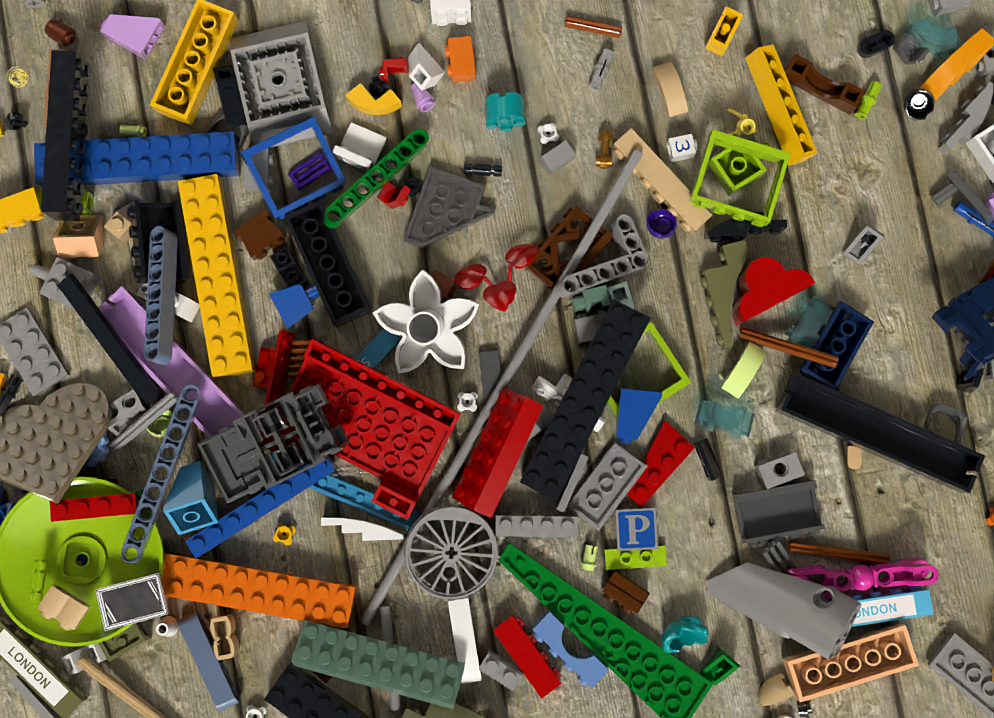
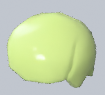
[146,409,174,437]

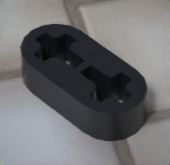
[857,30,895,58]

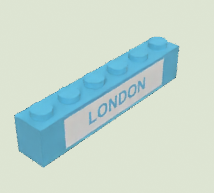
[829,586,934,627]

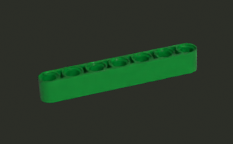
[323,129,429,229]

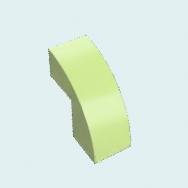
[722,341,767,399]

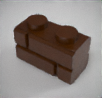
[601,570,650,615]

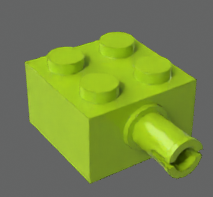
[708,137,771,197]

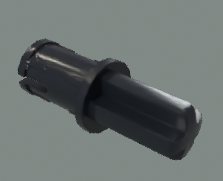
[0,374,23,414]

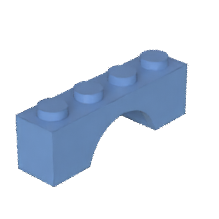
[532,610,609,688]

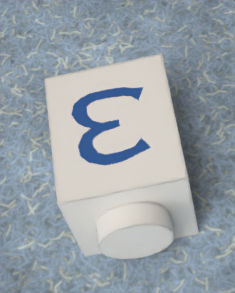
[666,134,698,163]

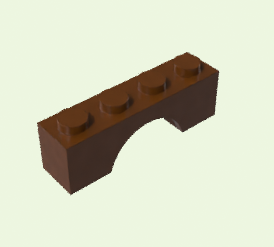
[785,54,866,115]

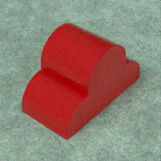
[732,257,815,326]

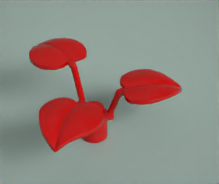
[453,244,539,312]

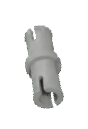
[589,49,614,90]

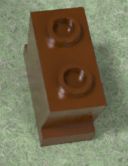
[232,208,286,261]

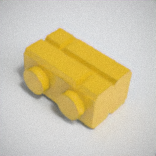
[705,7,743,56]

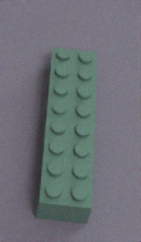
[291,620,465,709]

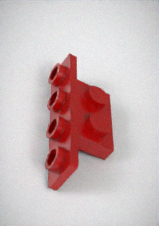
[253,330,295,409]

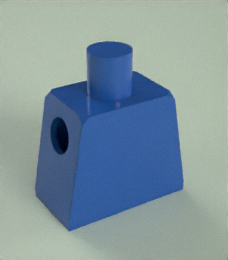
[269,282,320,328]

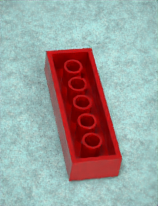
[452,387,544,518]

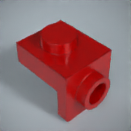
[380,57,408,84]
[377,182,411,209]

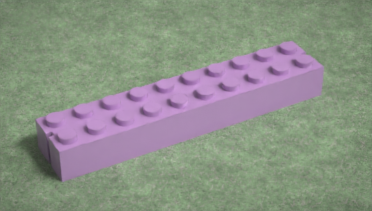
[99,286,263,438]

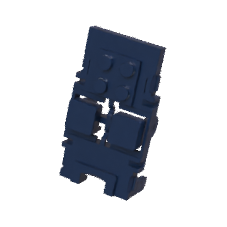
[931,277,994,381]

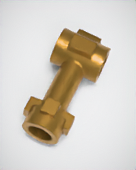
[596,131,613,169]

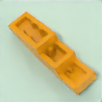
[920,28,994,101]

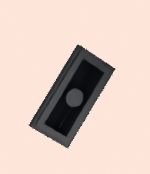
[694,438,722,481]

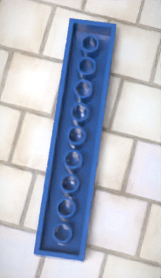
[34,131,240,187]

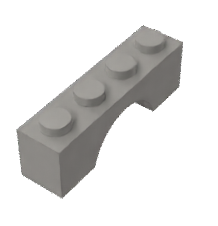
[495,515,578,537]

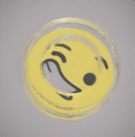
[6,66,29,88]

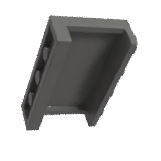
[732,480,825,546]

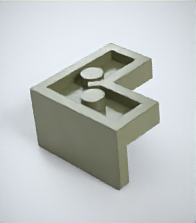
[98,622,151,662]

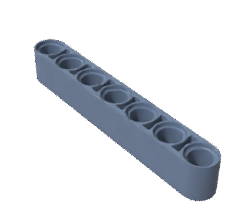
[144,226,178,365]

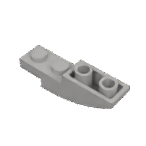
[938,82,994,154]

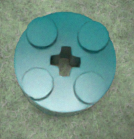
[484,92,526,132]

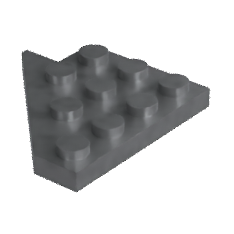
[403,167,495,248]

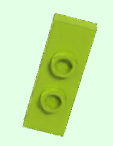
[604,545,667,570]

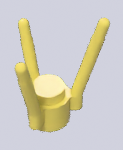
[727,108,757,136]

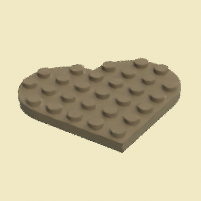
[0,383,112,504]

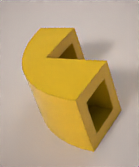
[345,83,402,115]

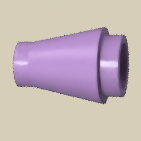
[410,83,435,112]

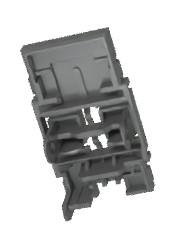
[197,383,350,504]

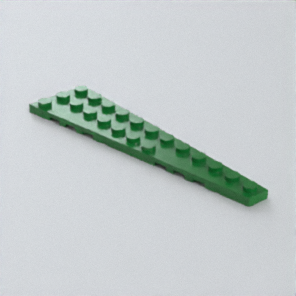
[498,543,713,718]

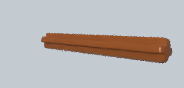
[740,328,838,368]
[788,540,890,564]

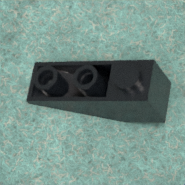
[213,65,247,128]

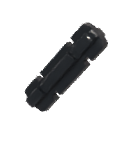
[463,163,502,177]

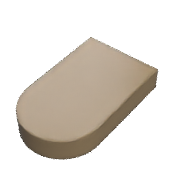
[846,446,862,469]

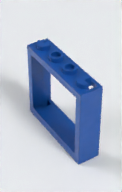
[240,117,347,220]

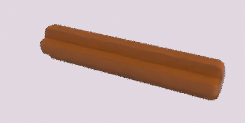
[565,15,622,38]

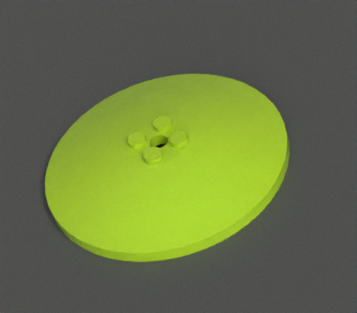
[0,477,164,647]

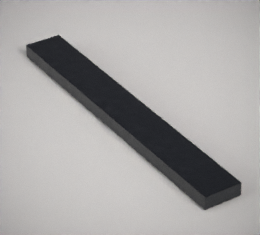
[57,273,164,410]

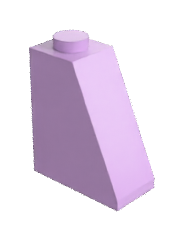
[100,14,166,60]

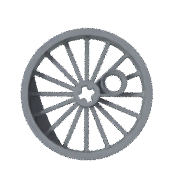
[404,505,498,599]

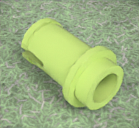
[119,124,147,138]
[580,545,598,571]

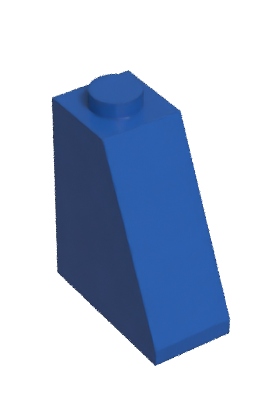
[615,388,662,444]

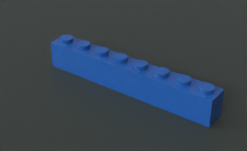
[185,454,338,558]

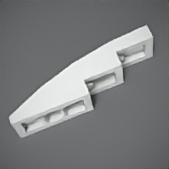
[321,517,405,541]
[448,596,482,684]

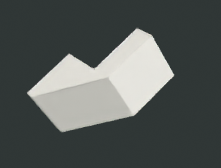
[61,643,107,676]

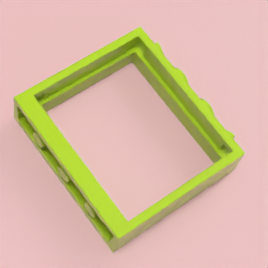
[689,129,791,227]
[607,322,691,419]

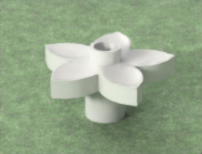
[373,270,480,374]

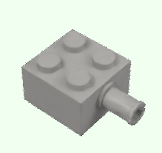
[30,257,100,309]

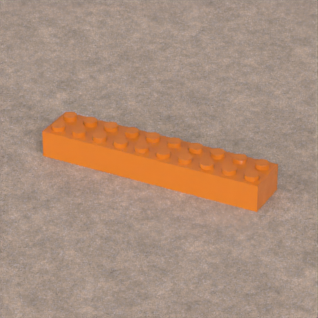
[161,551,358,629]

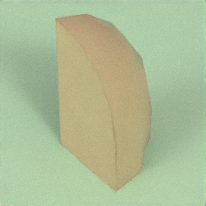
[759,673,795,706]

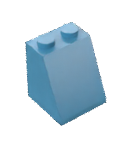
[163,461,219,535]

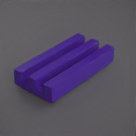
[288,152,332,191]

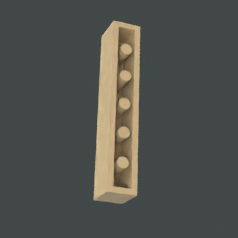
[612,128,712,234]

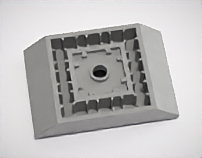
[230,21,333,148]

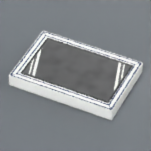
[95,573,169,631]

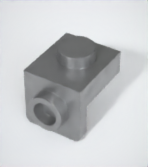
[893,33,930,64]

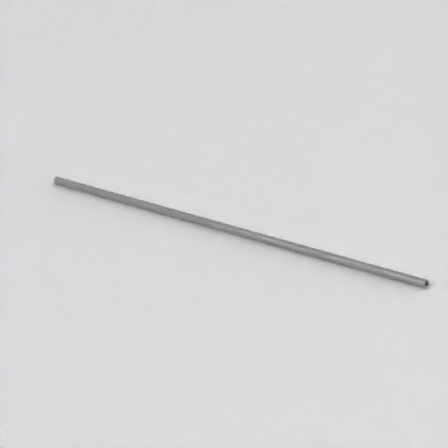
[359,150,643,626]

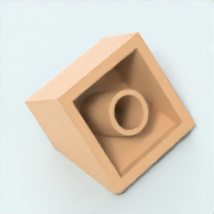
[53,214,103,259]

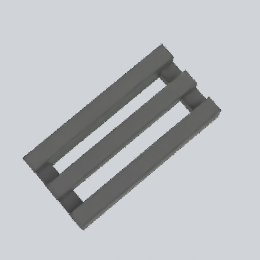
[760,538,797,575]

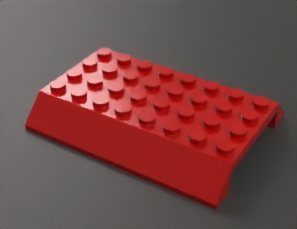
[262,338,461,520]

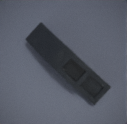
[704,212,787,243]

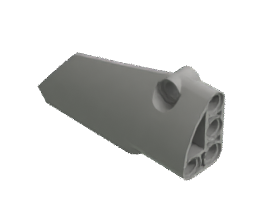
[706,562,862,660]

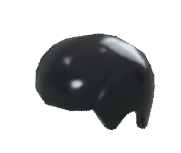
[903,89,935,120]

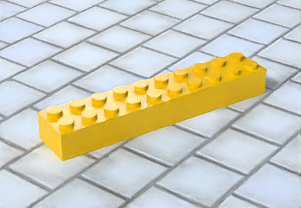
[178,174,256,379]

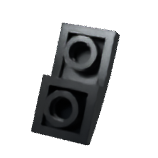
[270,246,309,286]

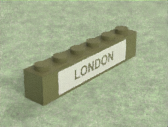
[0,614,88,718]

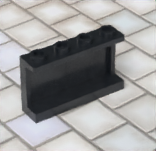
[127,200,191,284]

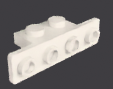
[531,374,606,432]

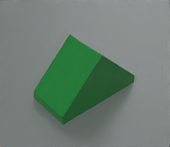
[700,648,740,686]

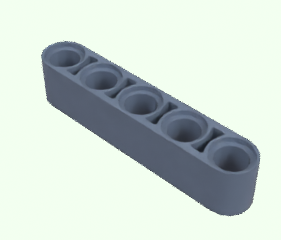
[178,611,240,712]

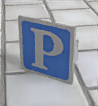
[615,508,658,551]

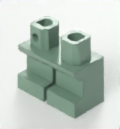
[571,285,611,313]

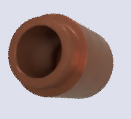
[45,20,76,47]

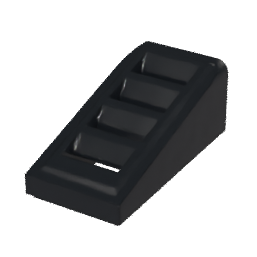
[956,368,984,393]

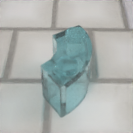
[903,16,963,55]
[786,295,834,348]
[695,400,754,439]

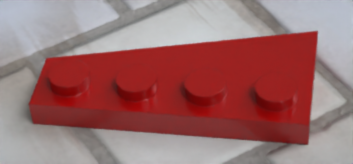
[627,421,695,508]

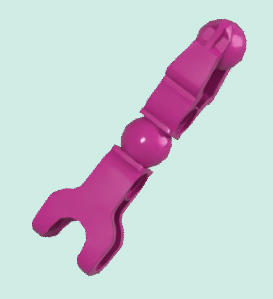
[787,558,939,599]

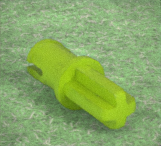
[854,81,882,120]

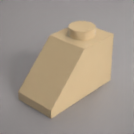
[104,204,131,243]

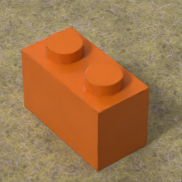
[445,36,476,83]

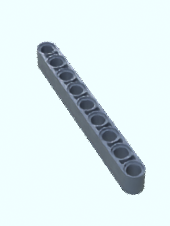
[121,384,202,563]

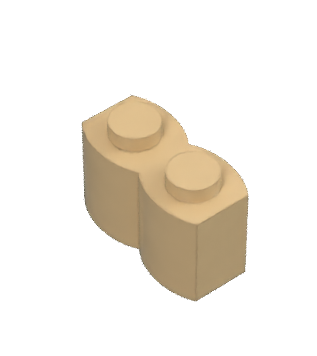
[37,584,91,631]
[210,613,239,660]

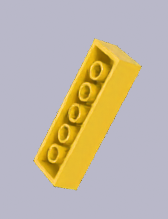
[150,0,239,126]

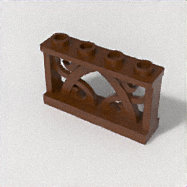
[525,205,614,299]

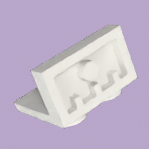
[332,123,387,172]

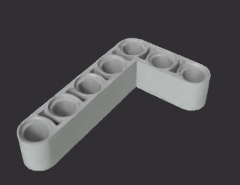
[556,214,649,298]

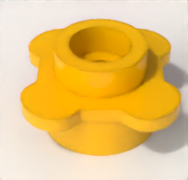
[273,522,296,545]

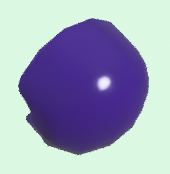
[646,208,677,239]

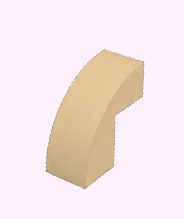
[652,62,688,117]

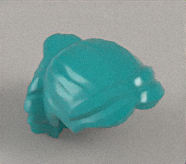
[662,616,709,653]

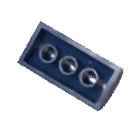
[799,301,874,390]

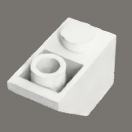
[408,43,445,91]

